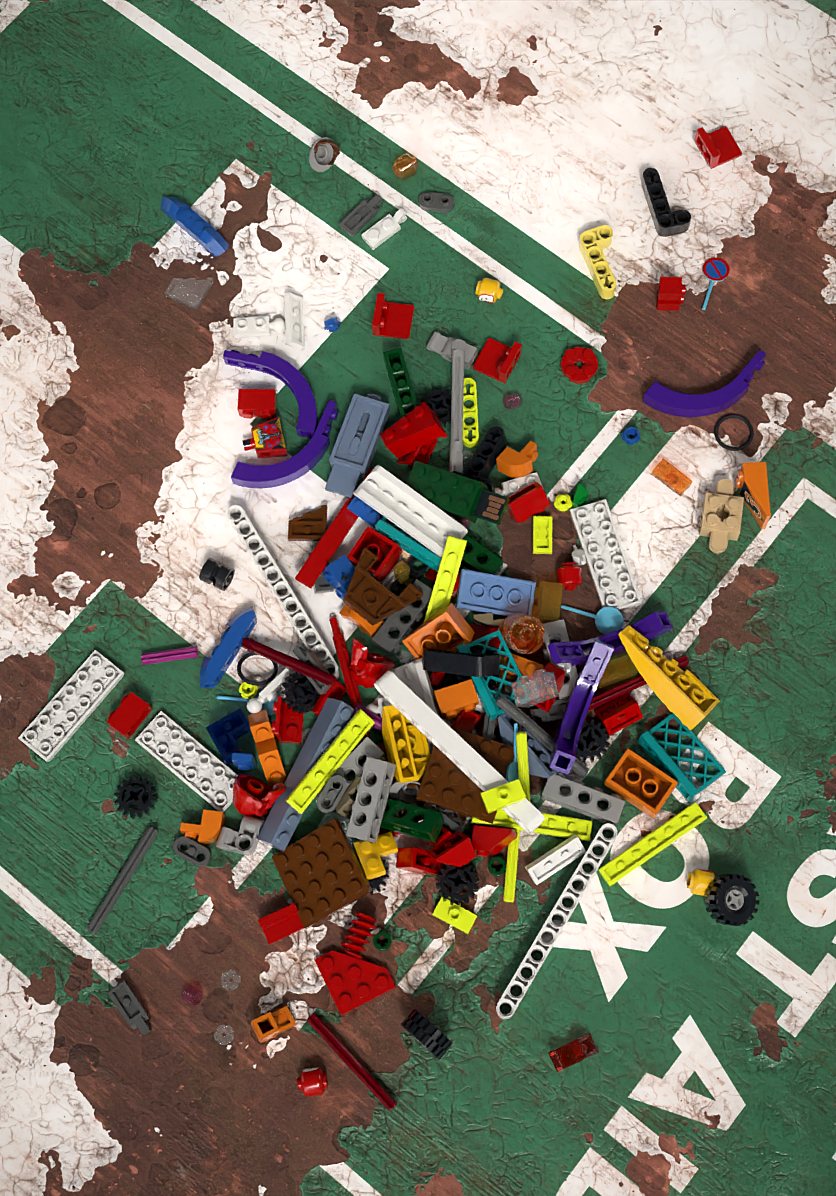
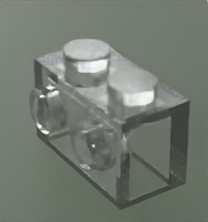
[511,669,559,708]

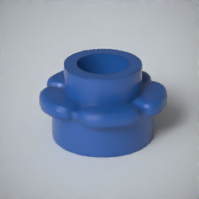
[324,317,341,332]
[622,427,640,445]

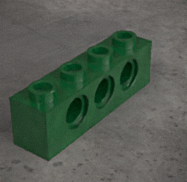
[383,348,418,418]
[461,533,503,575]
[363,796,445,843]

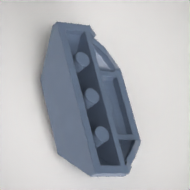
[498,713,559,779]

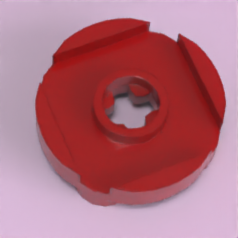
[561,347,598,384]

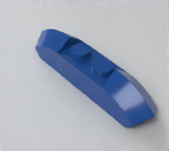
[161,196,229,257]
[200,606,257,688]

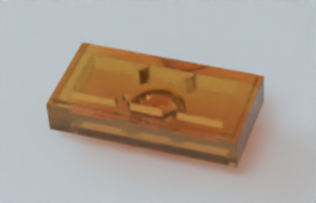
[651,458,693,497]

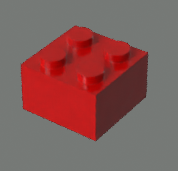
[347,526,403,582]

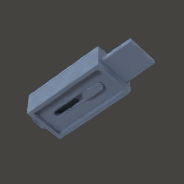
[325,394,390,498]

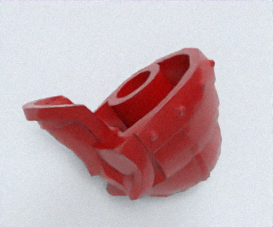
[347,638,395,688]
[232,774,286,817]

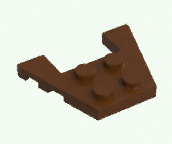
[343,547,423,626]

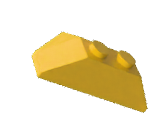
[382,705,431,783]

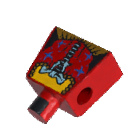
[242,417,288,458]

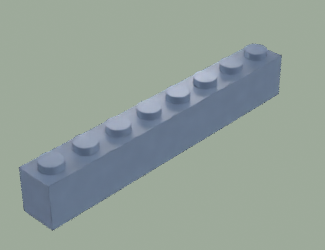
[257,698,355,851]

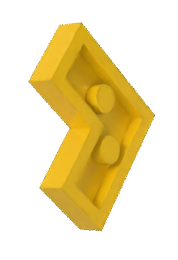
[353,832,398,880]

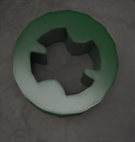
[488,857,506,876]
[373,932,392,951]

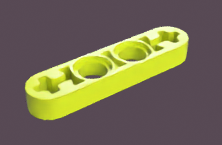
[462,378,479,448]

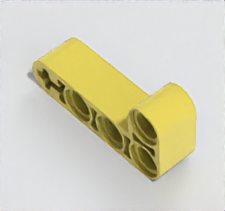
[579,225,616,299]

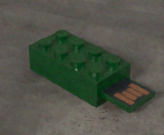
[403,461,510,525]

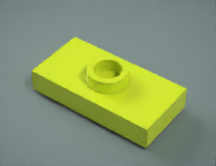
[533,516,552,554]
[480,779,526,813]
[432,897,478,934]

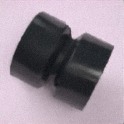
[199,558,235,591]

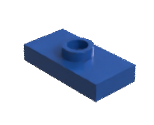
[232,753,257,770]

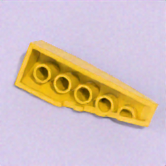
[618,625,720,730]

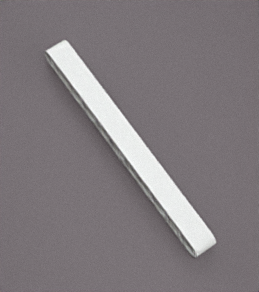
[227,505,340,680]
[374,670,545,834]
[496,823,618,1019]

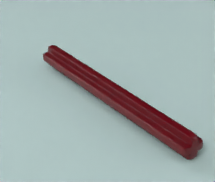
[241,638,336,686]
[588,655,689,711]
[307,1013,397,1111]

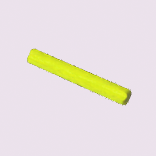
[516,731,531,803]
[503,829,520,902]

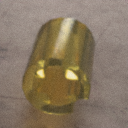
[394,562,410,584]

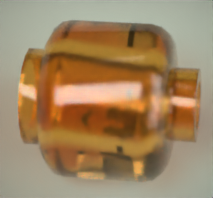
[392,153,419,180]

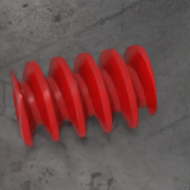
[341,912,377,959]

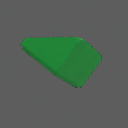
[572,483,588,509]

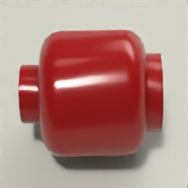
[557,562,582,591]
[297,1067,328,1097]

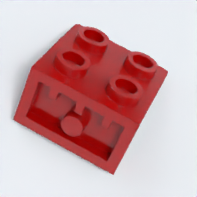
[694,126,742,169]
[372,293,414,339]
[473,338,522,384]
[272,696,305,744]

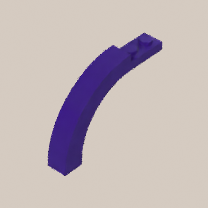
[223,350,318,438]
[643,350,766,417]
[231,400,339,489]
[548,611,674,666]
[549,639,614,775]

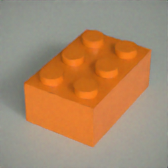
[604,749,678,819]

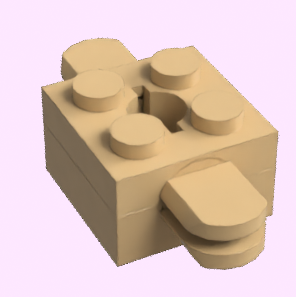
[699,479,744,553]

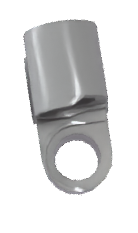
[216,815,265,856]

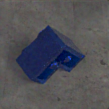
[206,709,251,766]

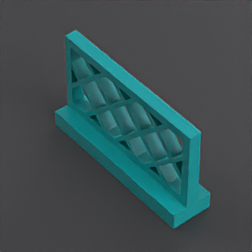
[375,516,442,572]
[457,630,533,721]
[637,713,726,803]

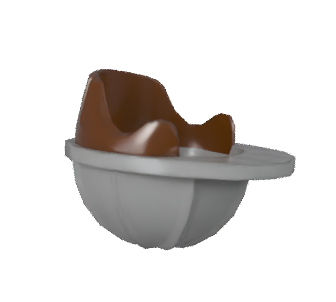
[309,137,340,172]
[389,780,425,808]

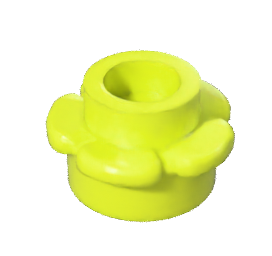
[554,494,573,512]
[239,682,258,699]

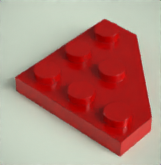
[314,950,396,1016]

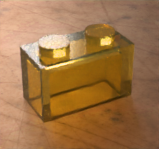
[532,581,563,624]
[598,655,638,688]

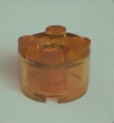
[499,612,545,654]

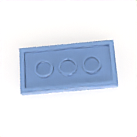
[455,569,536,620]

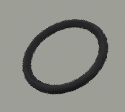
[714,414,754,451]
[237,652,278,686]

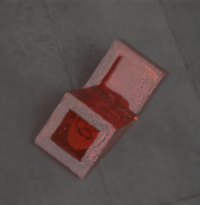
[548,1033,599,1072]

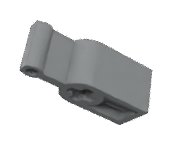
[426,332,477,370]

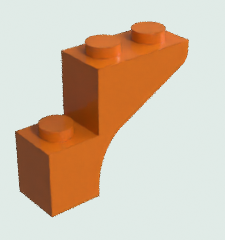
[247,710,287,787]

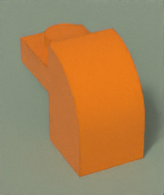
[496,441,538,478]
[339,604,384,638]
[180,809,225,845]
[251,1006,296,1043]

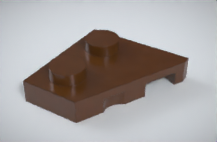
[288,505,328,541]

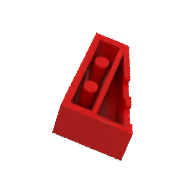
[380,402,448,458]

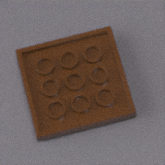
[416,727,515,824]
[272,818,372,929]

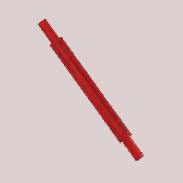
[329,617,371,740]

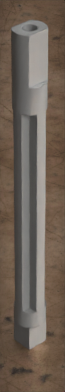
[449,339,465,475]

